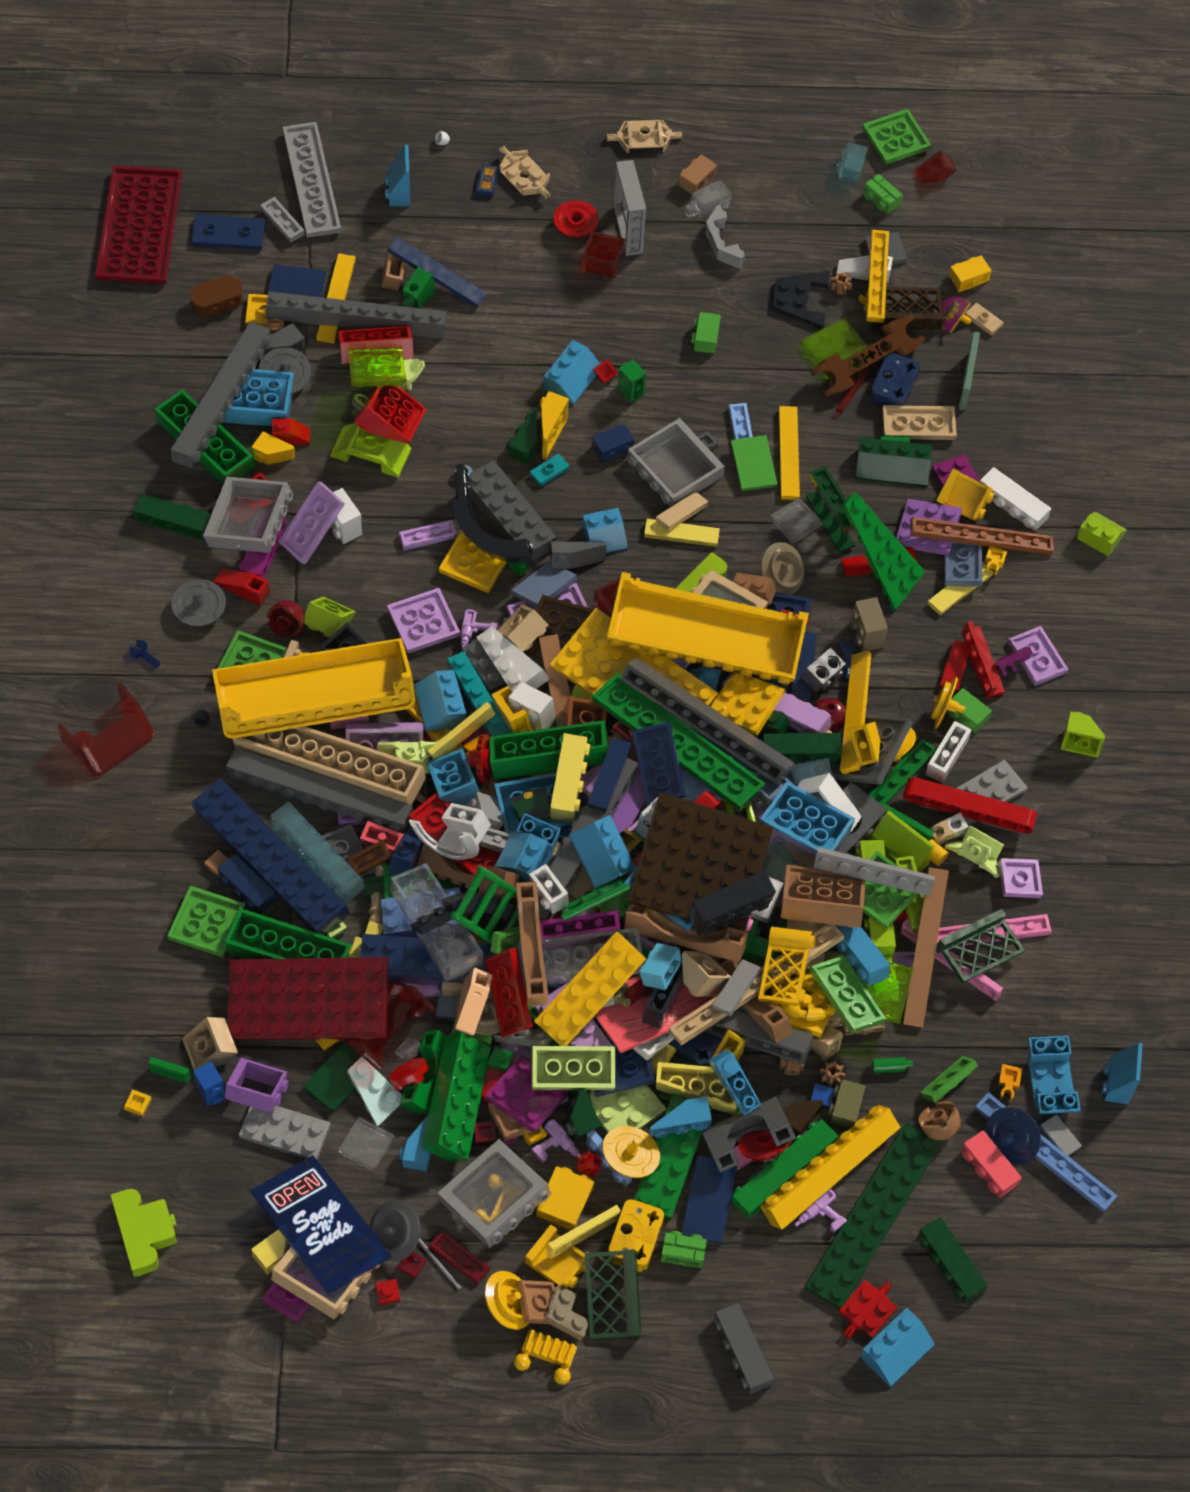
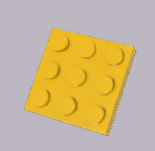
[439,530,507,593]
[710,671,785,736]

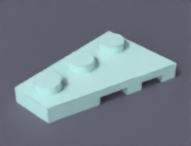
[347,1057,402,1128]

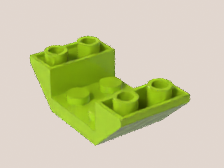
[330,423,412,478]

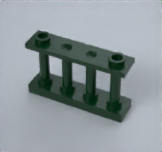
[806,466,856,553]

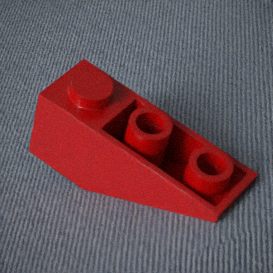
[213,568,270,607]

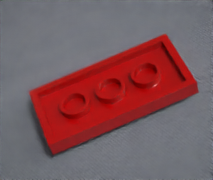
[485,948,533,1038]

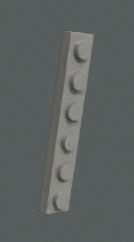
[814,847,935,896]

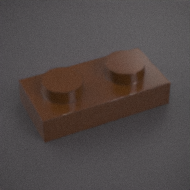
[348,840,392,876]

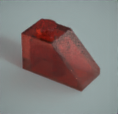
[914,150,957,184]

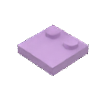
[999,858,1043,898]

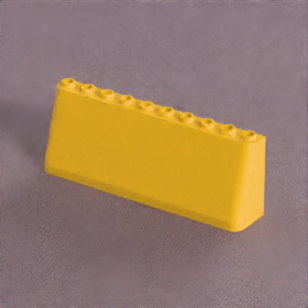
[607,572,809,684]
[212,638,415,739]

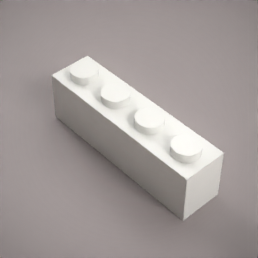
[980,467,1051,532]

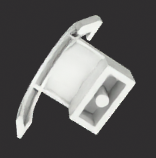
[409,803,491,860]

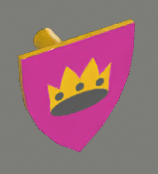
[941,296,971,333]

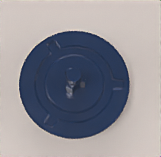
[986,1107,1041,1164]

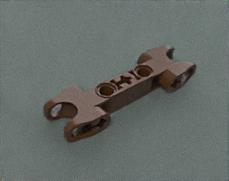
[810,314,925,398]

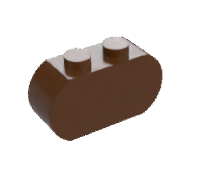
[190,275,243,318]

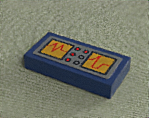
[476,164,499,197]

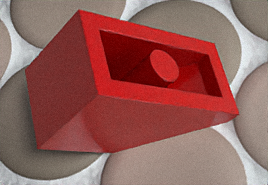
[272,418,310,445]

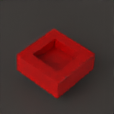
[592,359,618,384]
[376,1279,400,1305]

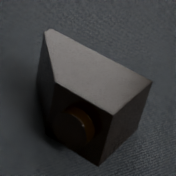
[783,1100,824,1137]

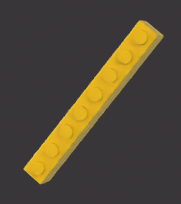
[760,1105,901,1229]

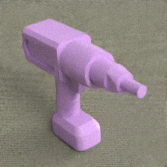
[460,609,497,650]
[532,1119,581,1163]
[794,1189,847,1234]

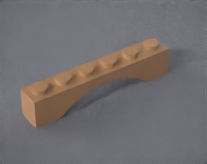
[417,844,519,899]
[515,882,548,1006]
[624,903,748,963]
[711,955,793,1044]

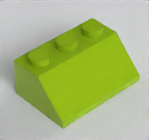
[871,810,934,872]

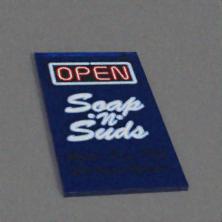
[250,1155,391,1294]

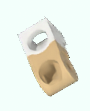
[930,812,968,845]

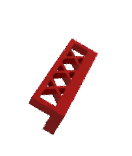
[961,621,1005,698]

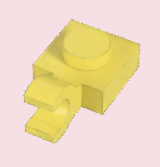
[650,1044,676,1077]

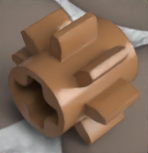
[830,273,852,294]
[780,1057,804,1076]
[820,1061,845,1087]

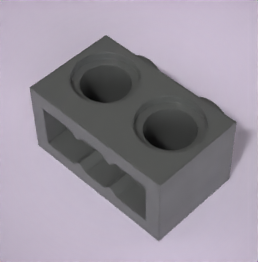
[800,648,846,692]

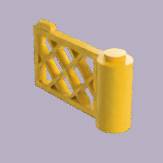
[758,927,815,1006]

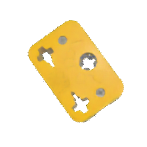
[608,1199,664,1272]

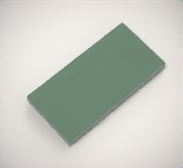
[959,332,980,410]

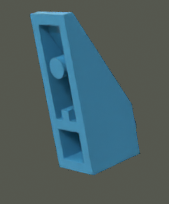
[399,1114,431,1172]

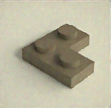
[544,1284,589,1341]

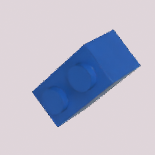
[193,1061,225,1106]

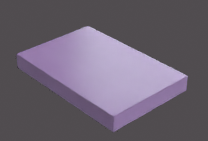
[1008,626,1069,686]

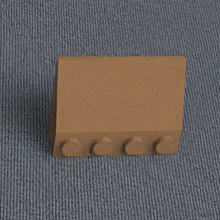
[781,865,865,928]

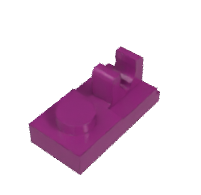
[995,645,1033,676]

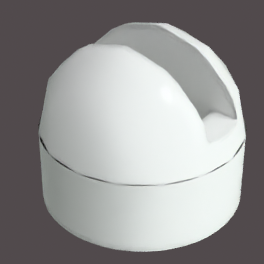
[435,131,450,145]

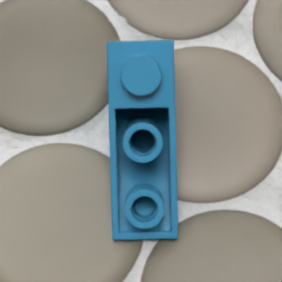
[708,1050,761,1116]
[650,1096,712,1138]

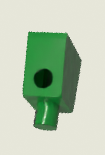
[400,267,436,308]

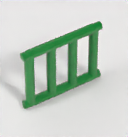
[450,865,518,944]
[557,878,630,921]

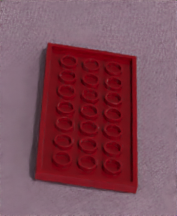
[95,165,183,284]
[227,957,389,1041]

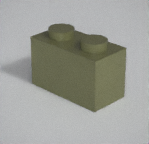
[828,1079,866,1129]

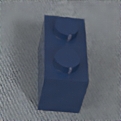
[592,423,634,463]

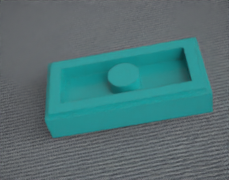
[530,453,570,487]

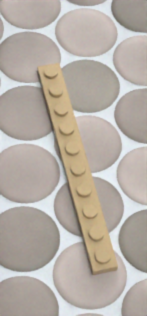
[669,924,844,1045]

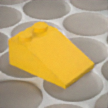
[539,391,569,460]

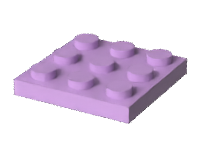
[387,588,460,654]

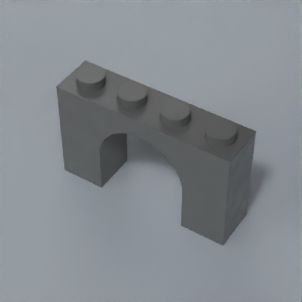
[837,782,888,855]
[702,1097,796,1172]

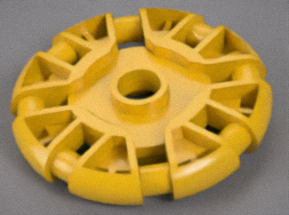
[771,968,836,1021]

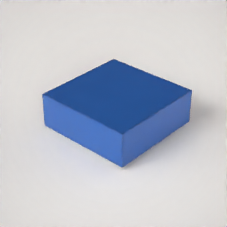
[811,1083,835,1109]

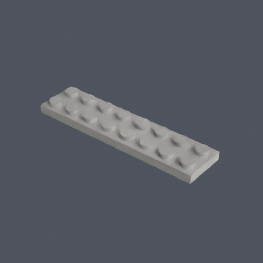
[283,122,341,238]

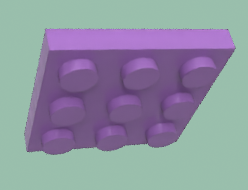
[896,499,962,556]

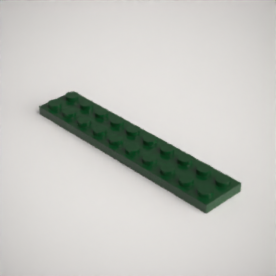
[805,1122,942,1310]

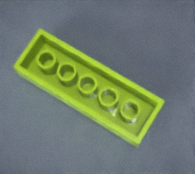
[855,840,896,958]

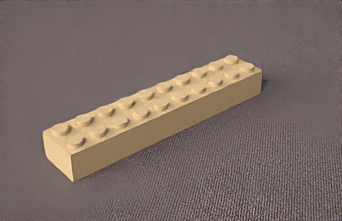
[233,726,426,805]

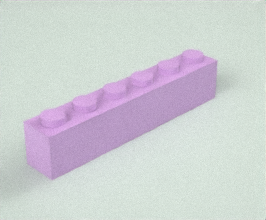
[722,672,831,733]

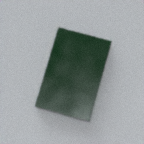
[303,1043,361,1113]

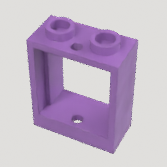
[225,1058,289,1113]

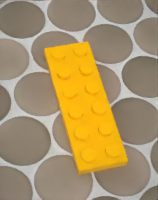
[534,931,646,1046]

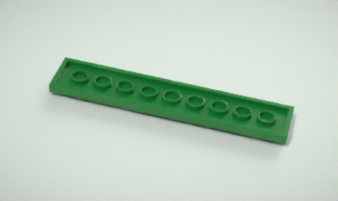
[592,673,765,811]

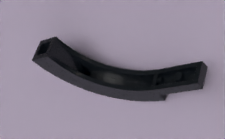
[452,464,534,563]
[410,892,519,935]

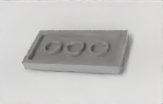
[956,759,1028,826]
[239,1105,331,1162]

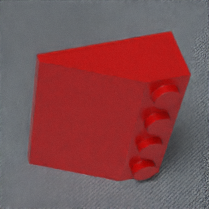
[354,375,427,444]

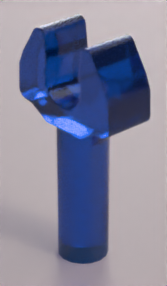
[129,640,161,668]

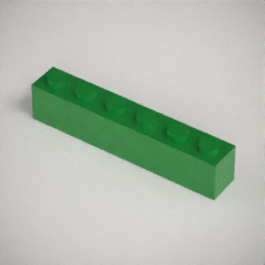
[731,1119,839,1220]

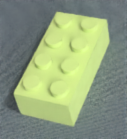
[531,1046,615,1090]

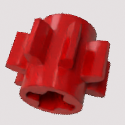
[577,1151,602,1178]

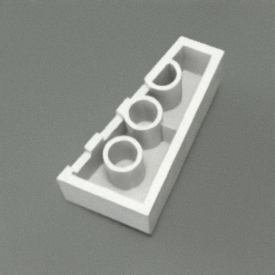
[477,626,551,692]

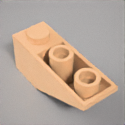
[455,968,492,1036]

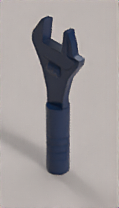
[838,638,857,683]

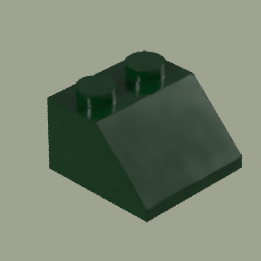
[563,1088,602,1140]

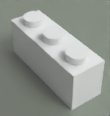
[926,721,972,784]

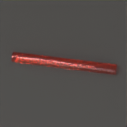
[836,362,875,414]

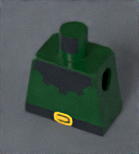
[509,787,551,824]

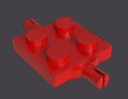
[838,1280,898,1339]

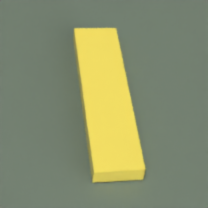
[644,519,720,547]
[928,562,994,616]
[428,702,496,760]
[546,1205,621,1259]

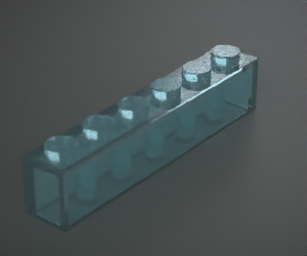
[270,802,365,903]

